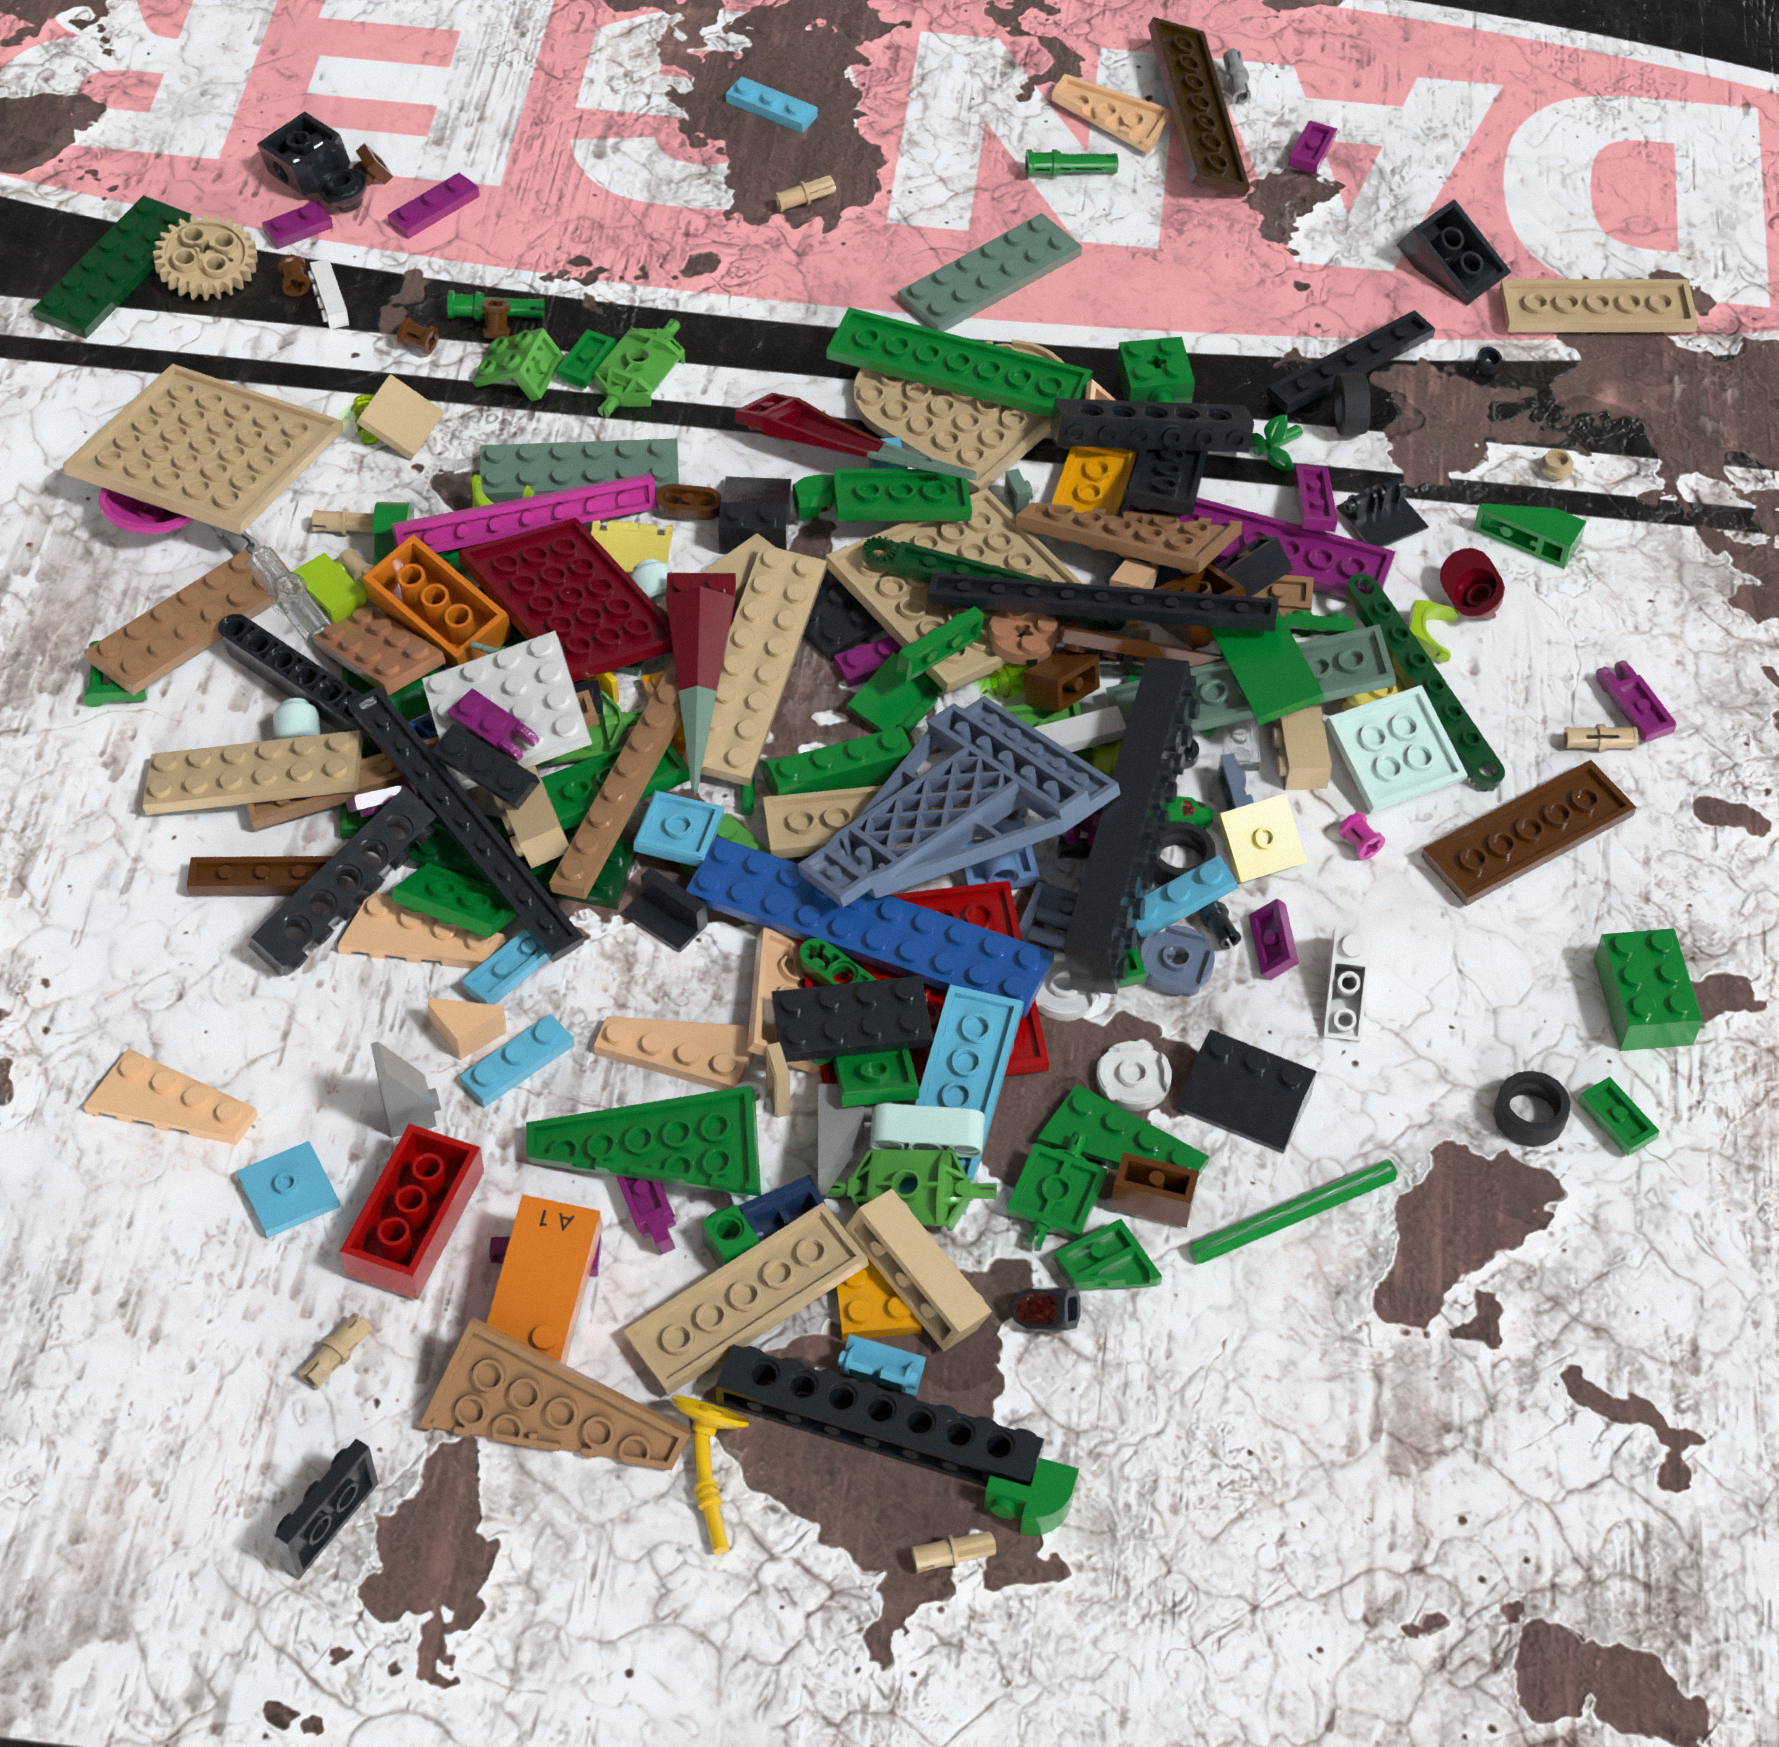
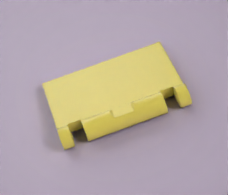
[591,520,673,576]

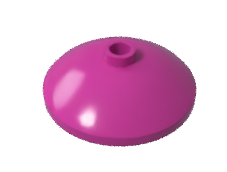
[99,488,193,535]

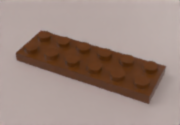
[1421,759,1637,906]

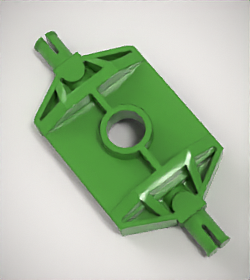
[593,319,685,418]
[536,690,644,767]
[826,1150,997,1231]

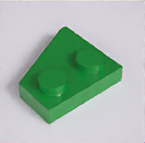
[1053,1218,1162,1290]

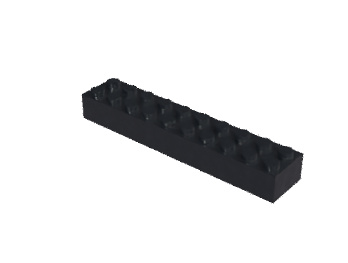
[1063,657,1200,995]

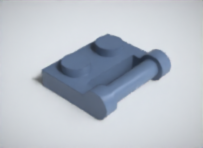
[1019,881,1078,950]

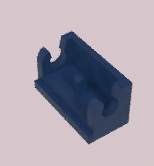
[739,1174,826,1243]

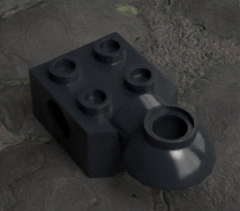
[257,111,367,212]

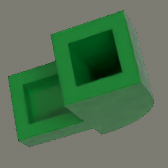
[372,502,414,567]
[984,1458,1079,1536]

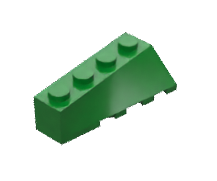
[758,726,912,796]

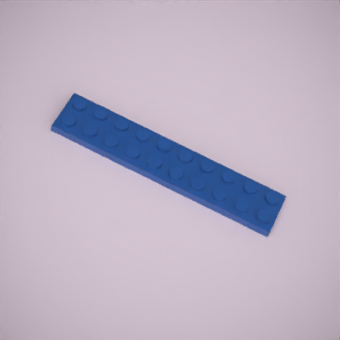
[686,836,1054,1018]

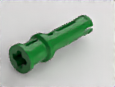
[1025,149,1118,177]
[447,290,545,321]

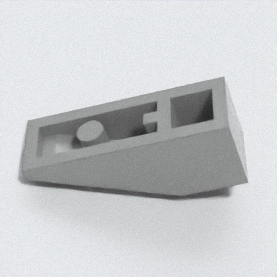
[370,1042,441,1138]
[818,1084,872,1195]

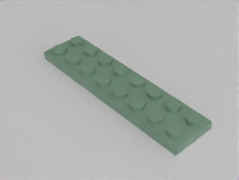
[1106,624,1396,732]

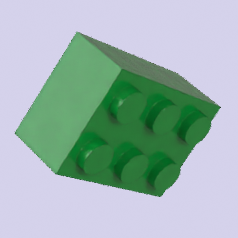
[1593,928,1703,1051]

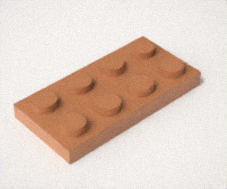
[313,605,446,696]

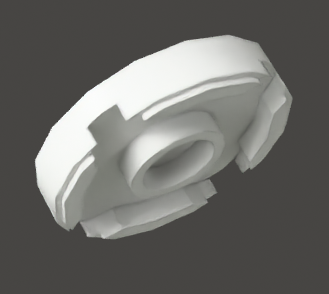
[1035,953,1101,1021]
[1096,1041,1172,1112]

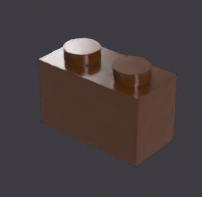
[1023,648,1100,713]
[1111,1152,1199,1228]

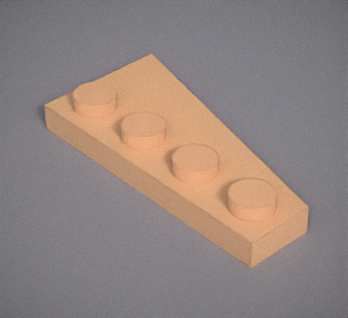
[747,927,819,1074]

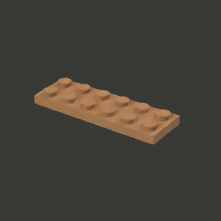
[85,551,291,696]

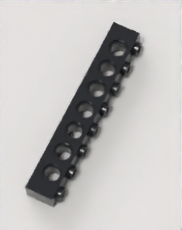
[716,1344,1044,1487]

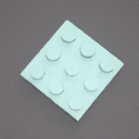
[1325,685,1468,814]

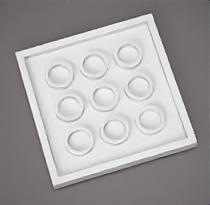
[422,631,592,790]

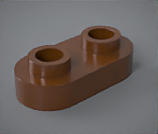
[656,484,722,520]

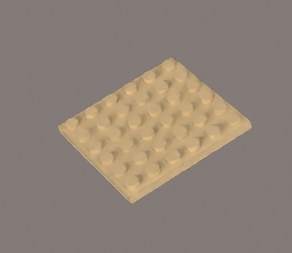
[63,364,343,535]
[825,488,1092,693]

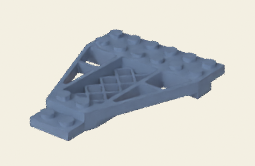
[797,696,1121,908]

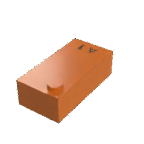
[362,534,513,668]
[486,1194,603,1365]

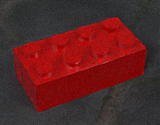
[339,1124,484,1300]

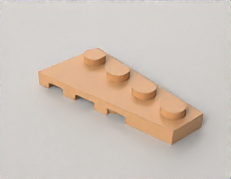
[1052,74,1173,154]
[337,892,505,969]
[593,1016,754,1090]
[84,1048,258,1145]

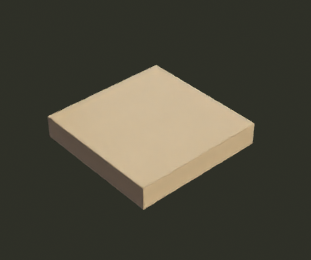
[356,374,445,461]

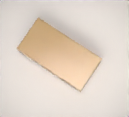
[765,1042,790,1118]

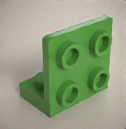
[472,328,564,402]

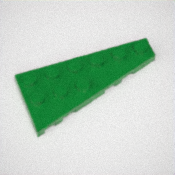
[526,1085,761,1197]

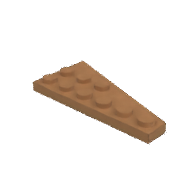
[1015,502,1242,574]
[418,1317,692,1471]

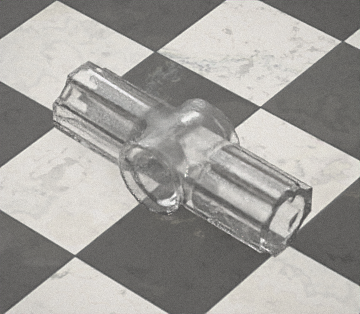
[245,546,332,643]

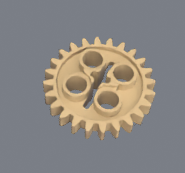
[153,214,258,301]

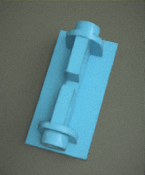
[838,1334,926,1396]

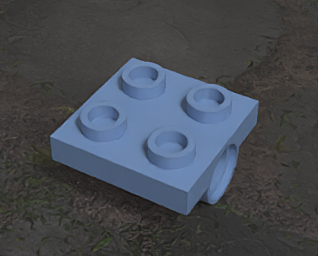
[956,819,1040,888]

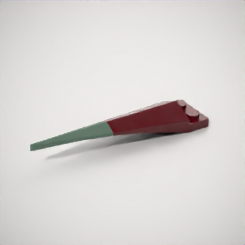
[735,393,976,481]
[666,572,736,795]

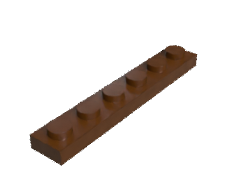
[1057,625,1224,667]

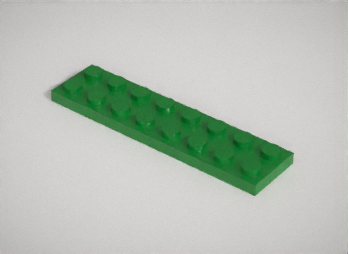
[827,307,1093,418]

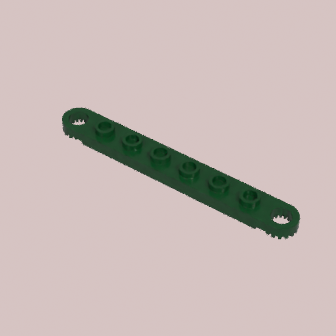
[862,536,1127,631]
[1344,573,1505,791]

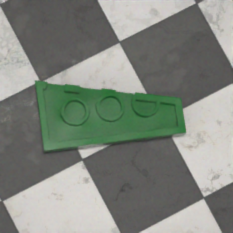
[1037,1084,1209,1178]

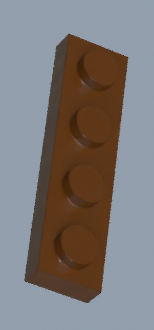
[187,856,333,895]

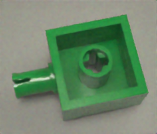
[1116,336,1195,403]

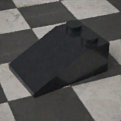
[1397,199,1512,305]
[718,476,792,554]

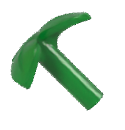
[1250,415,1303,471]

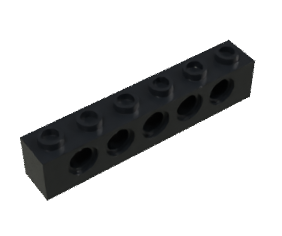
[1050,398,1254,453]
[248,786,437,976]

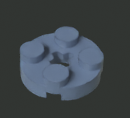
[1140,925,1215,997]

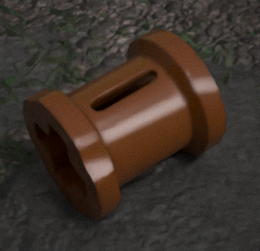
[277,254,311,297]
[482,299,510,339]
[397,318,439,355]

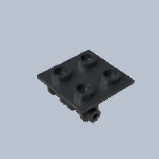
[1336,478,1429,548]

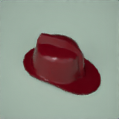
[1440,548,1505,619]

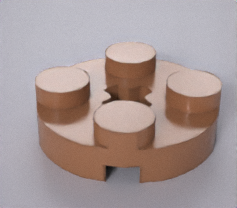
[987,610,1058,665]

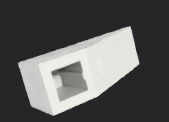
[1323,926,1373,1042]

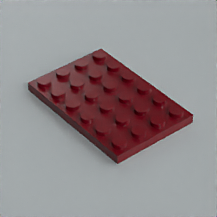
[458,517,673,683]

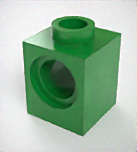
[701,1205,759,1268]

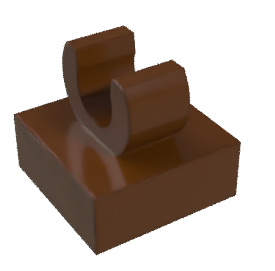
[352,143,393,186]

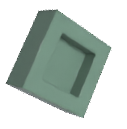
[1004,468,1033,517]

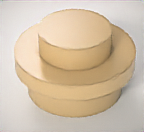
[1540,449,1573,479]

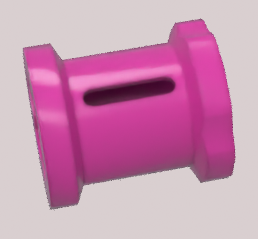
[1338,812,1385,860]

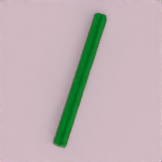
[1189,1159,1398,1264]

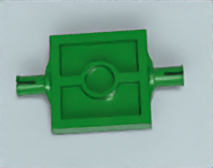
[1006,1131,1108,1251]

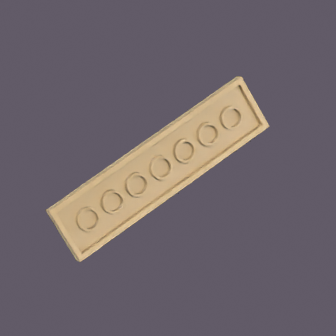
[683,544,827,787]

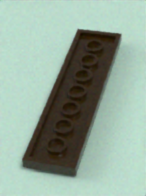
[1148,17,1250,197]

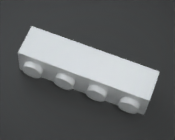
[308,259,349,329]

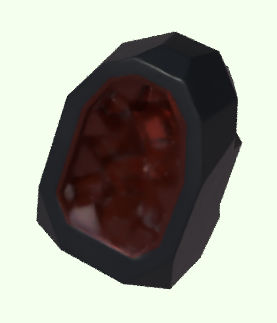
[1009,1287,1081,1330]

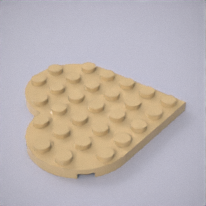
[854,339,1064,493]

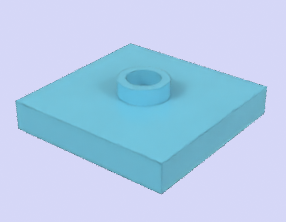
[634,790,724,867]
[236,1141,340,1238]

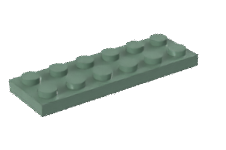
[898,213,1082,332]
[480,438,679,502]

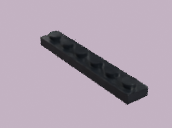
[1267,310,1435,414]

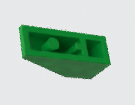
[1473,503,1587,569]

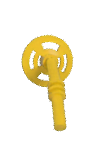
[670,1395,750,1554]

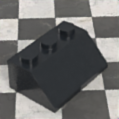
[1177,1029,1317,1154]

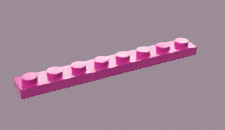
[392,473,657,553]

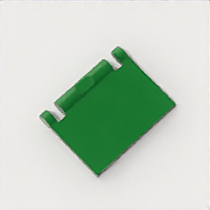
[846,652,945,736]

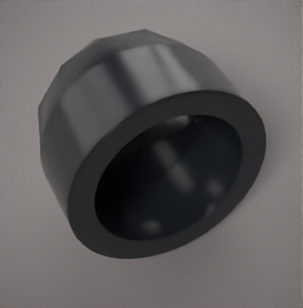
[1474,347,1502,375]

